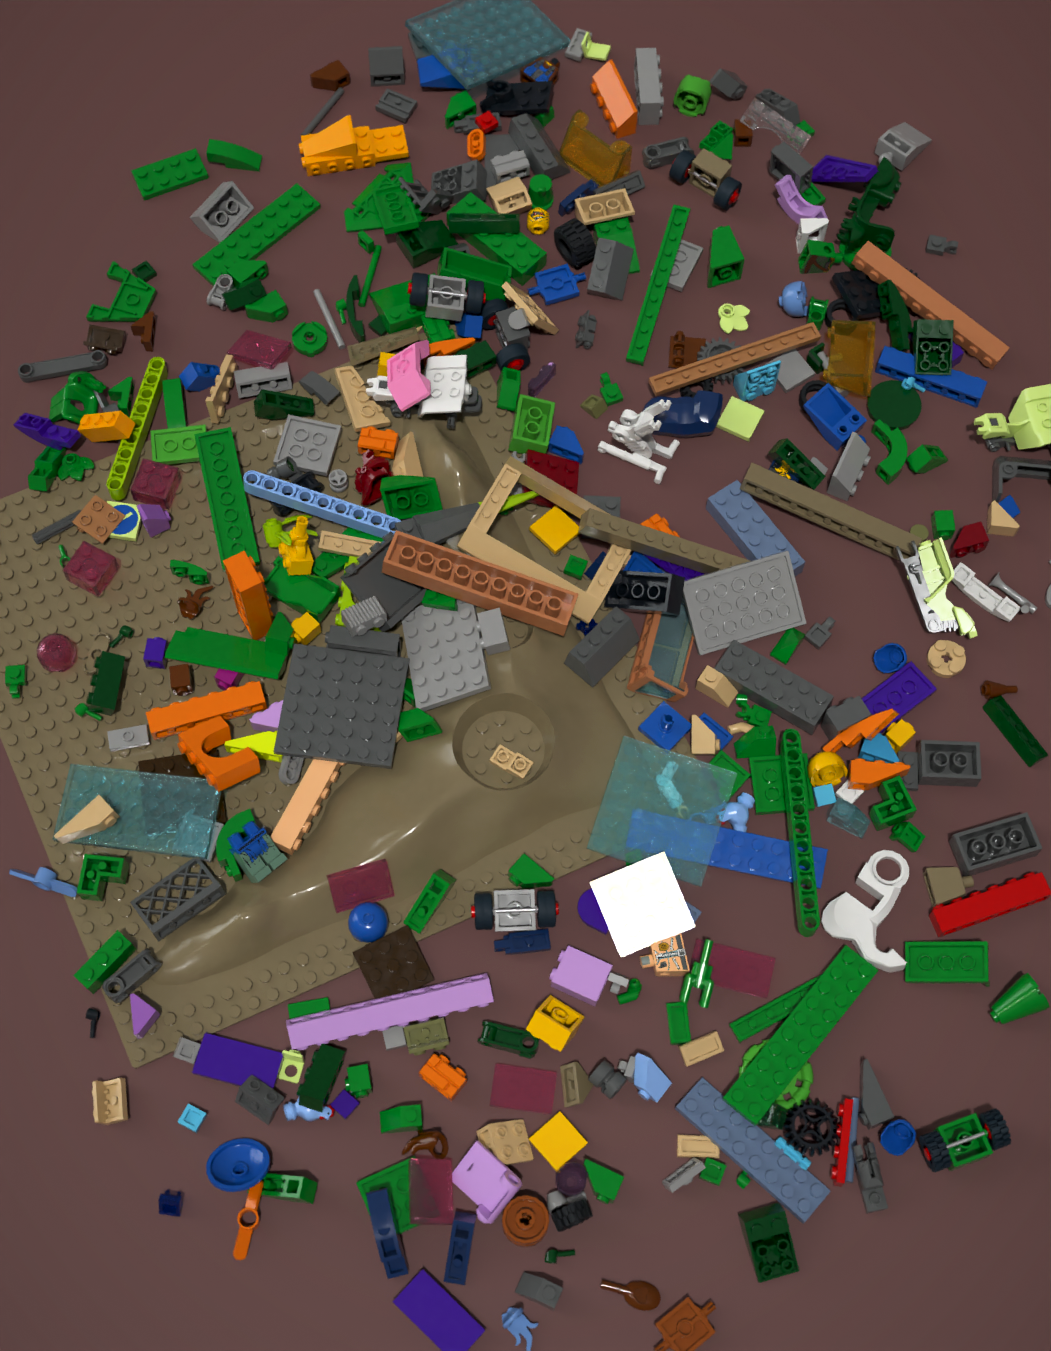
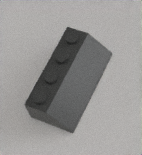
[508,113,571,180]
[564,606,640,688]

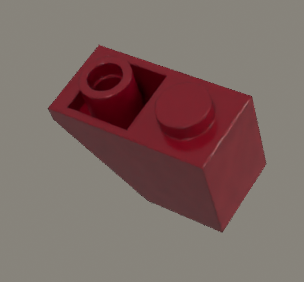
[950,521,989,558]

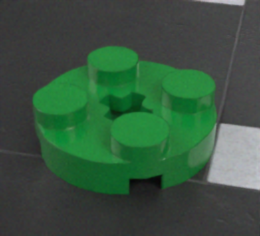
[292,321,328,357]

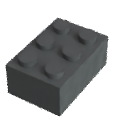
[917,740,982,787]

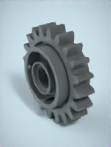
[697,337,746,384]

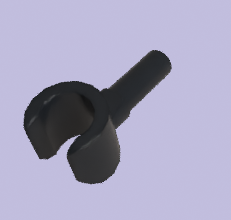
[86,1008,100,1038]

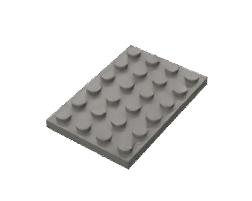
[683,550,807,655]
[401,599,491,711]

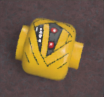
[527,207,550,235]

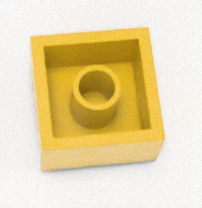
[526,995,585,1052]

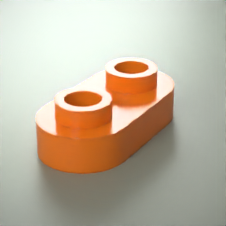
[467,129,486,161]

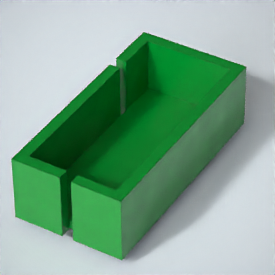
[437,247,512,301]

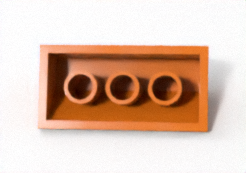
[590,60,638,139]

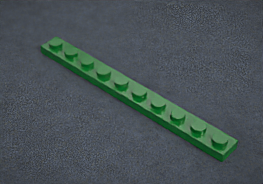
[626,204,690,365]

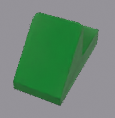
[108,377,135,417]

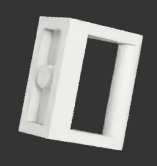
[796,218,829,254]

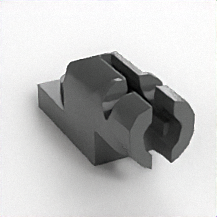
[852,1142,888,1214]

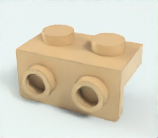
[92,1077,128,1125]

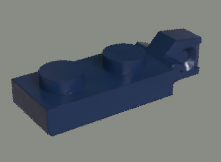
[558,179,599,217]
[494,929,551,955]

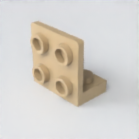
[476,1119,534,1165]

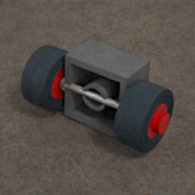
[477,299,530,371]

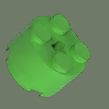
[673,75,712,117]

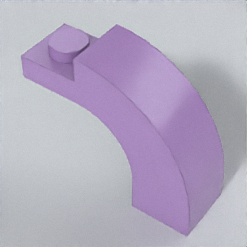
[775,175,828,231]

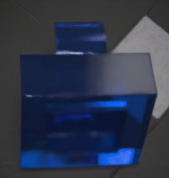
[158,1190,182,1217]

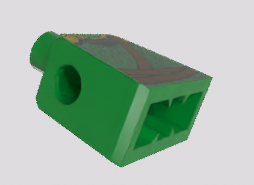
[798,240,843,274]

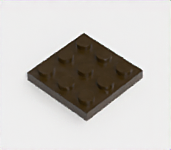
[352,925,434,999]

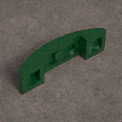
[346,275,365,343]

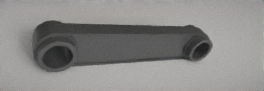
[18,350,107,383]

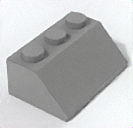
[189,181,254,243]
[827,432,871,501]

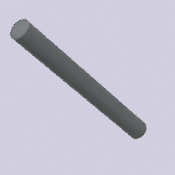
[301,87,344,136]

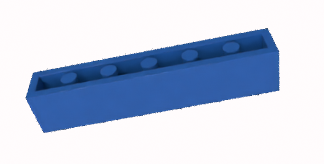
[875,346,987,408]

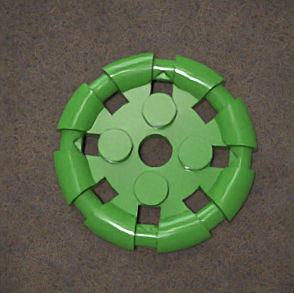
[739,1039,813,1113]

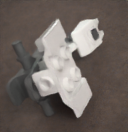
[366,355,482,429]

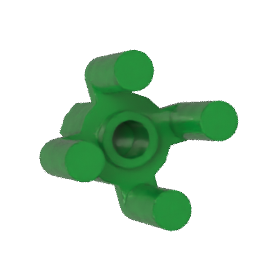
[679,939,714,1008]

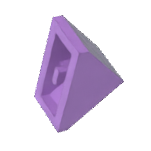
[130,994,161,1039]

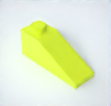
[224,730,283,763]

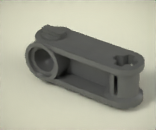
[642,137,694,169]
[102,949,162,1003]

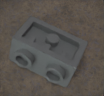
[235,1075,284,1125]

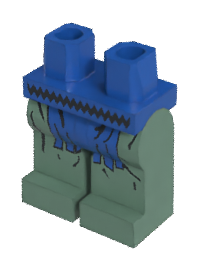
[227,821,287,883]

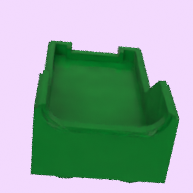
[264,556,341,623]

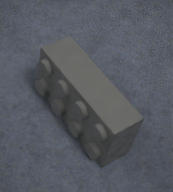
[949,812,1043,876]

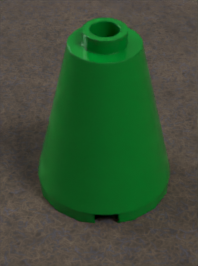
[990,973,1050,1025]

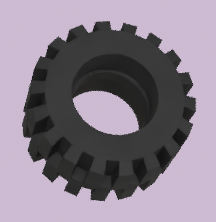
[554,218,596,268]

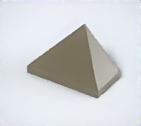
[560,1062,594,1108]

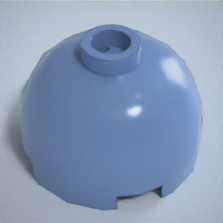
[779,281,808,317]

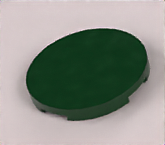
[867,380,922,430]

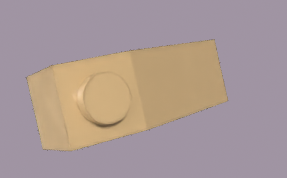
[392,432,423,477]
[54,795,120,844]

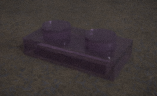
[528,361,556,397]

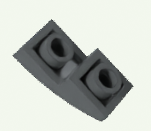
[299,371,340,405]

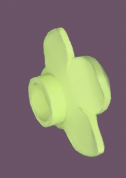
[718,303,750,334]

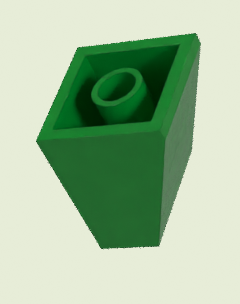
[707,225,745,288]

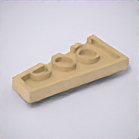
[205,355,238,424]
[335,366,391,432]

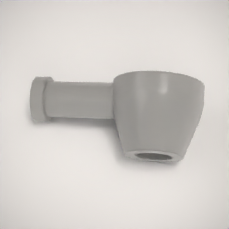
[547,1191,587,1214]

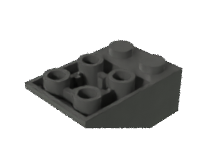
[431,160,487,204]

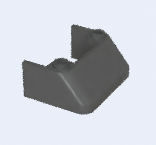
[992,456,1051,503]

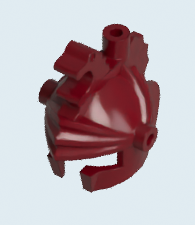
[354,449,394,506]

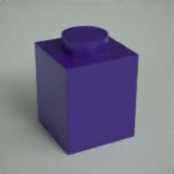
[143,637,169,669]

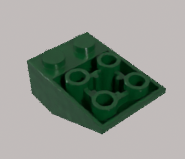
[396,220,458,269]
[913,319,954,375]
[738,1203,799,1283]

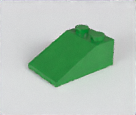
[593,217,640,274]
[380,475,443,520]

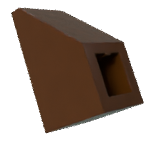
[310,59,350,91]

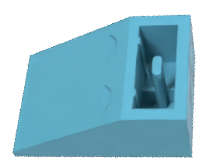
[733,360,781,401]

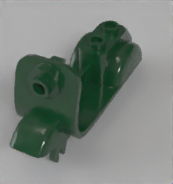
[837,157,902,252]

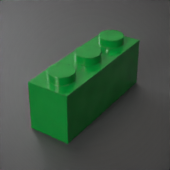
[73,930,137,994]

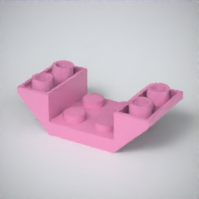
[387,340,431,412]

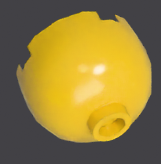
[807,751,848,787]

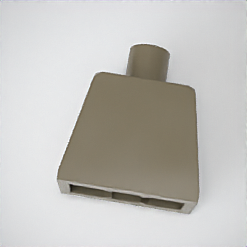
[923,867,974,908]

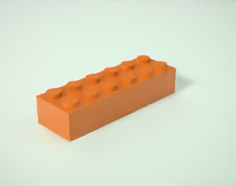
[223,551,274,640]

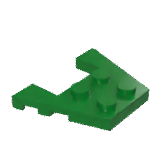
[86,261,157,321]

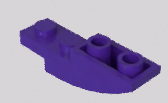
[14,413,81,450]

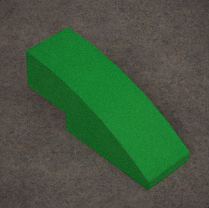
[206,139,263,172]
[162,378,187,429]
[28,446,66,492]

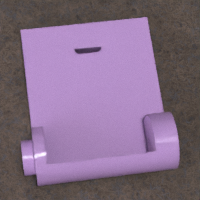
[449,1140,522,1224]

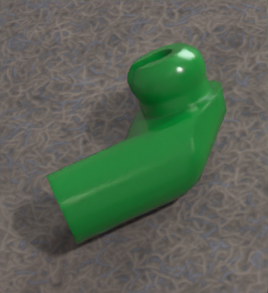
[617,978,642,1005]

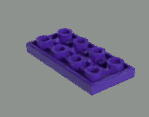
[192,1033,284,1090]
[393,1269,485,1351]

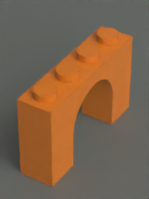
[178,715,260,792]

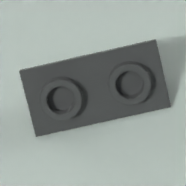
[575,310,597,349]

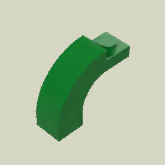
[871,419,908,485]
[216,809,256,882]

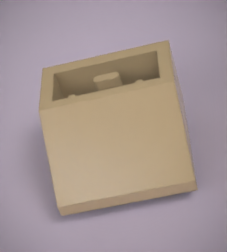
[486,177,532,214]

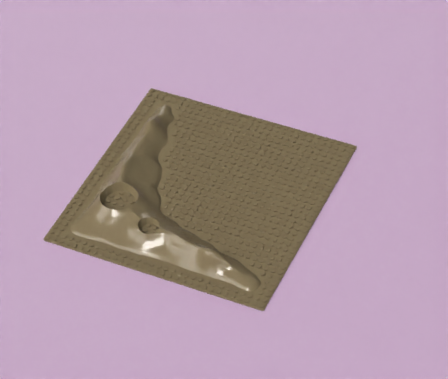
[0,321,720,1069]

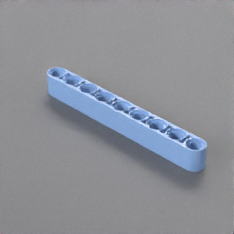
[243,470,401,538]

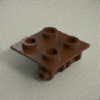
[669,331,706,368]

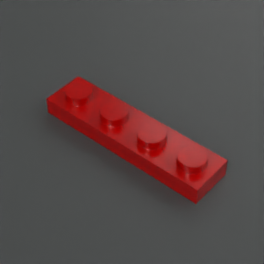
[830,1098,853,1187]

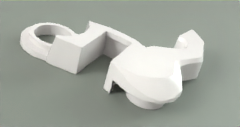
[821,850,909,973]

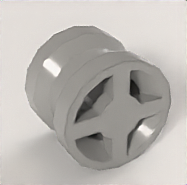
[329,469,348,493]

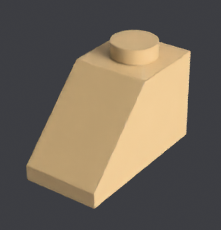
[695,665,738,708]
[691,715,721,755]

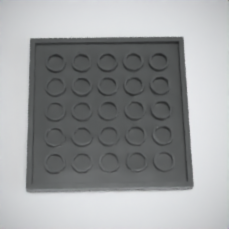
[274,644,409,769]

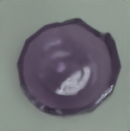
[555,1162,588,1196]

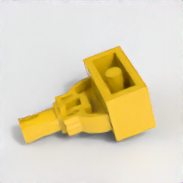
[278,516,314,575]

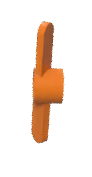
[233,1180,263,1260]

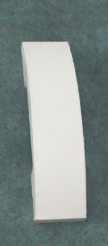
[952,562,1021,622]

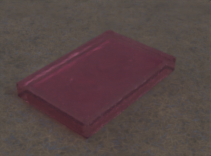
[227,330,292,370]
[327,859,395,913]
[490,1064,557,1115]
[409,1159,453,1225]

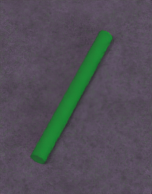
[358,245,382,307]

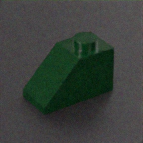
[221,278,267,310]

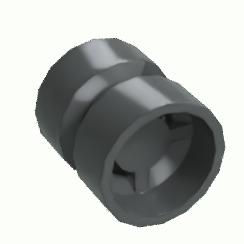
[588,1060,628,1099]

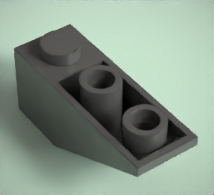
[755,88,800,130]

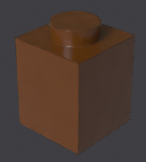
[733,119,753,147]
[169,664,193,696]

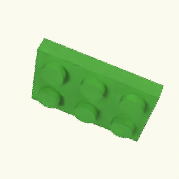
[150,425,207,466]

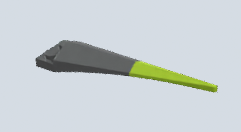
[395,491,539,545]

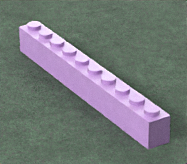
[286,973,494,1050]

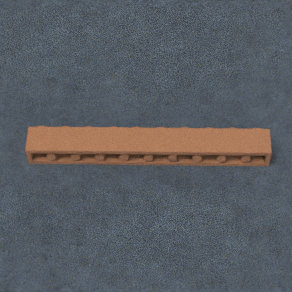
[852,241,1010,370]

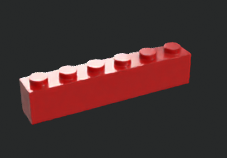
[929,872,1051,938]

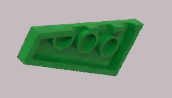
[311,517,384,579]

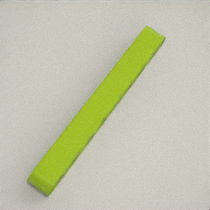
[106,357,168,500]

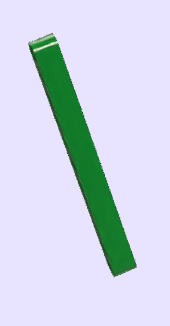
[780,729,820,937]

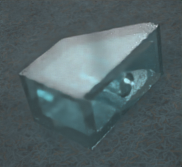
[827,797,871,839]

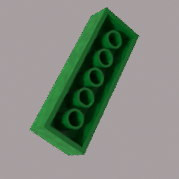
[446,192,547,286]

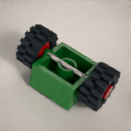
[919,1108,1011,1173]

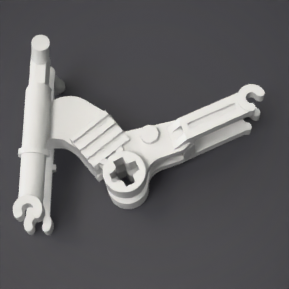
[597,399,680,484]

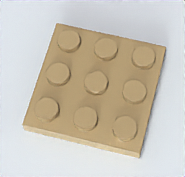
[501,281,559,335]

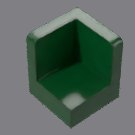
[806,342,832,374]

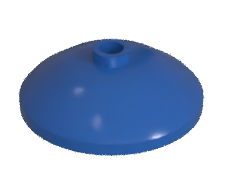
[206,1138,270,1192]

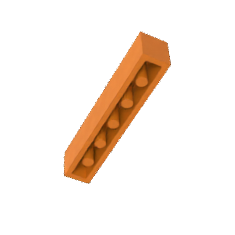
[146,681,267,740]

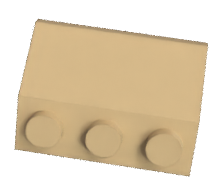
[575,188,635,225]

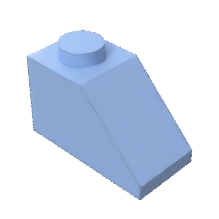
[634,1053,672,1102]

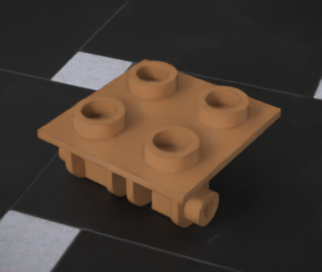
[72,495,125,544]

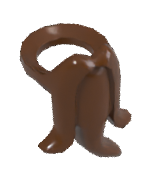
[177,586,213,620]
[402,1130,448,1160]

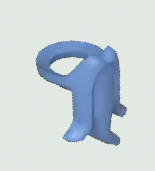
[502,1307,538,1351]

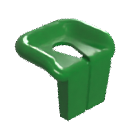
[49,382,98,425]

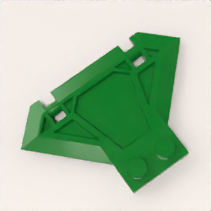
[344,162,431,232]

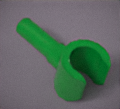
[336,299,347,325]
[58,545,72,568]
[736,694,748,721]
[74,703,102,721]
[736,1170,751,1189]

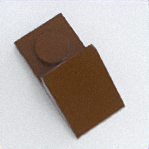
[131,311,156,352]

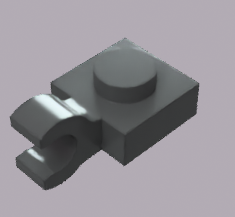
[926,234,959,256]
[804,617,836,650]

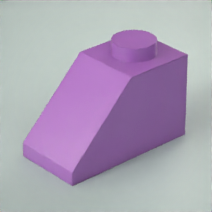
[137,504,171,538]

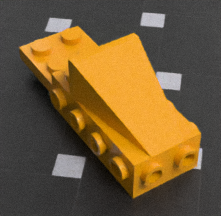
[298,115,409,176]

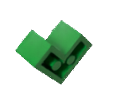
[869,775,917,831]
[77,854,129,901]

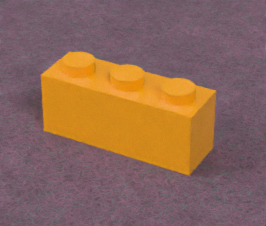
[77,411,136,442]

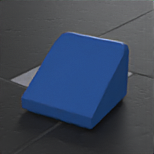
[998,495,1020,518]

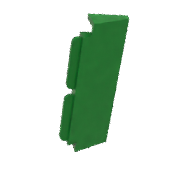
[165,627,287,680]

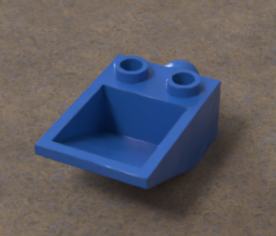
[417,49,485,89]
[803,383,867,451]

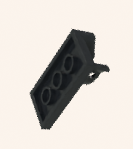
[480,76,554,116]

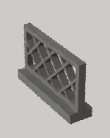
[130,858,225,942]

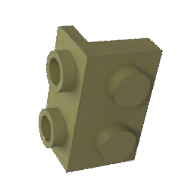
[403,1017,450,1055]

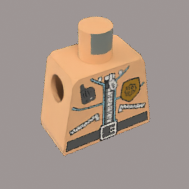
[640,933,690,977]

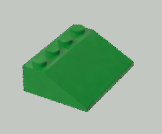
[369,273,436,334]

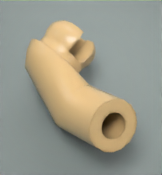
[727,722,754,735]

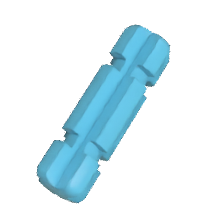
[774,1137,811,1170]

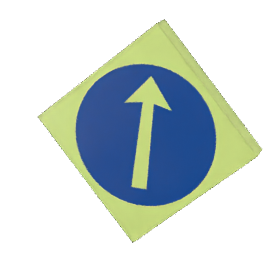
[107,501,142,541]

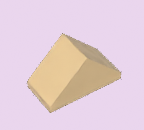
[987,500,1020,536]

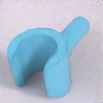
[901,377,925,392]

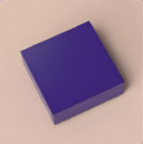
[330,1090,360,1120]

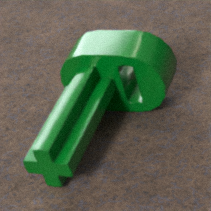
[68,371,106,393]

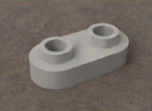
[279,755,304,785]

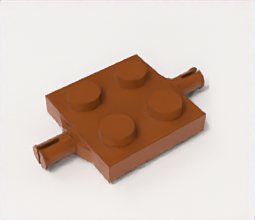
[654,1297,716,1351]

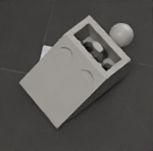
[875,122,932,171]

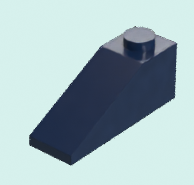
[444,1211,477,1285]

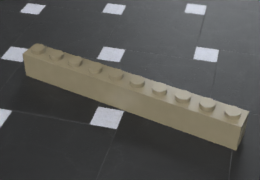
[740,462,922,560]
[578,508,750,574]

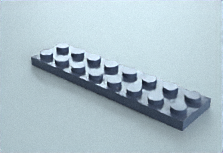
[675,1077,831,1224]

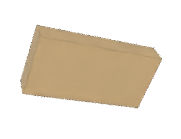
[678,1031,724,1067]
[677,1135,719,1159]

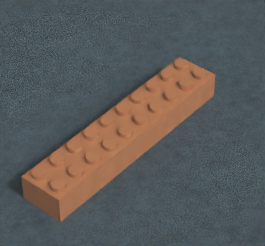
[382,530,579,636]

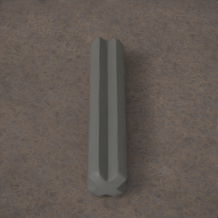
[32,510,81,544]

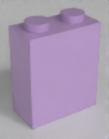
[549,945,613,1006]

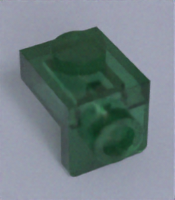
[758,1103,787,1130]

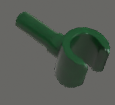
[109,625,134,648]
[545,1250,575,1264]

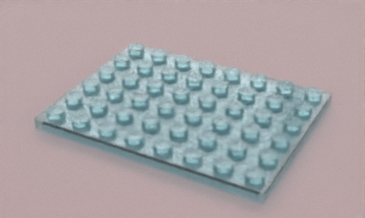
[405,0,571,90]

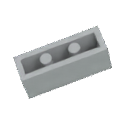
[234,362,293,398]

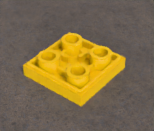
[529,505,580,554]
[529,1111,588,1172]

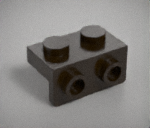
[83,324,126,355]

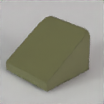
[580,394,608,419]

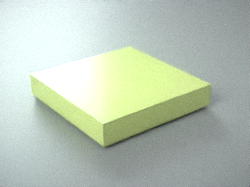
[716,396,765,442]

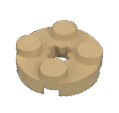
[927,640,966,678]

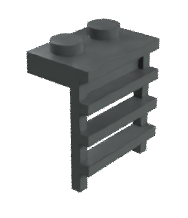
[398,177,454,214]

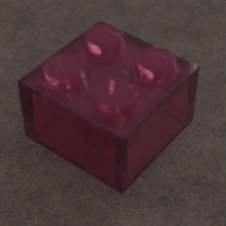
[130,458,181,510]
[62,541,119,597]

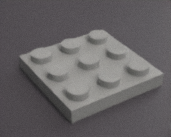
[273,415,342,476]

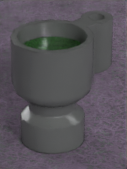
[267,456,303,482]

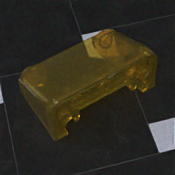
[559,109,632,187]
[823,320,876,397]

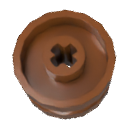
[502,1195,549,1248]

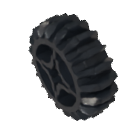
[782,1099,839,1157]

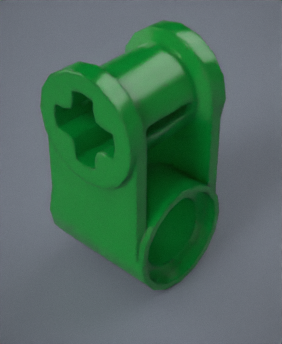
[806,296,829,331]

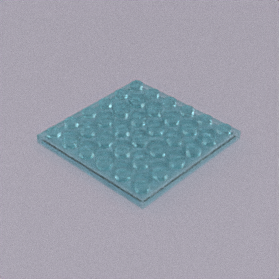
[587,736,737,887]

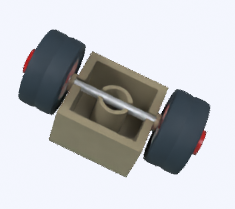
[669,148,742,210]

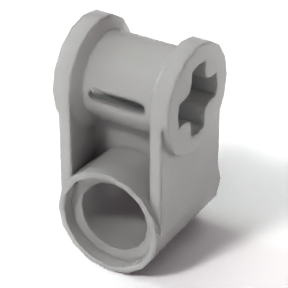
[207,274,234,310]

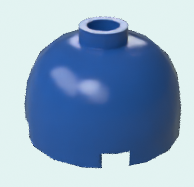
[348,902,388,943]

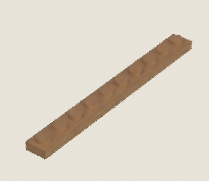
[648,322,821,396]

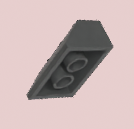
[587,238,634,301]

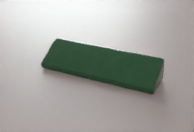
[449,213,520,233]
[983,696,1048,767]

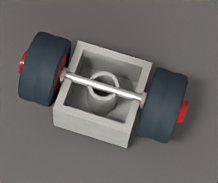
[407,272,486,321]
[471,889,559,932]

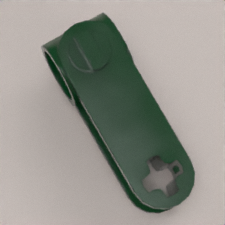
[477,1021,540,1059]

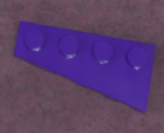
[811,155,878,182]

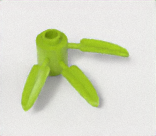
[263,515,318,547]

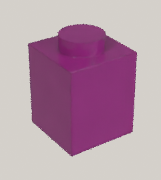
[214,668,244,691]

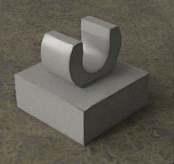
[607,971,631,994]
[618,1056,635,1083]

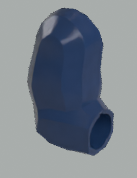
[642,390,723,438]

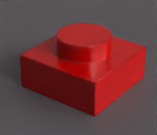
[475,111,499,134]

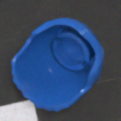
[873,643,907,673]
[880,1119,916,1156]

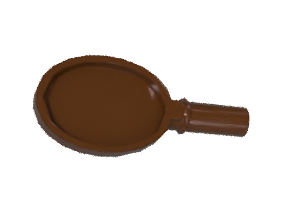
[600,1280,661,1311]

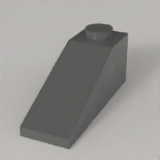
[859,1059,894,1130]

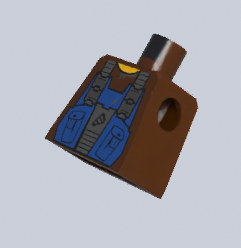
[520,57,560,85]

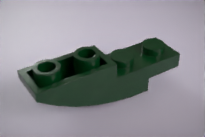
[878,280,913,352]

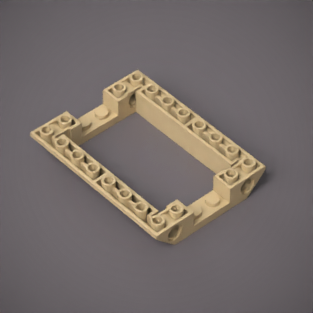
[457,456,631,624]

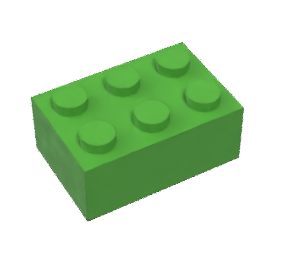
[508,394,555,454]

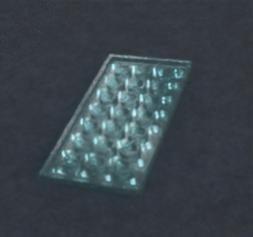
[53,764,222,860]

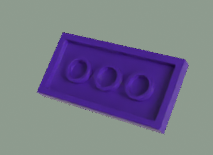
[862,661,937,733]

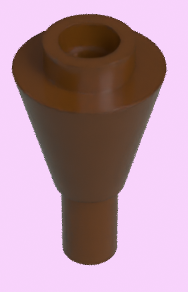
[981,680,1018,699]

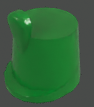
[528,174,554,210]

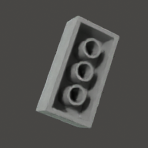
[634,48,664,125]

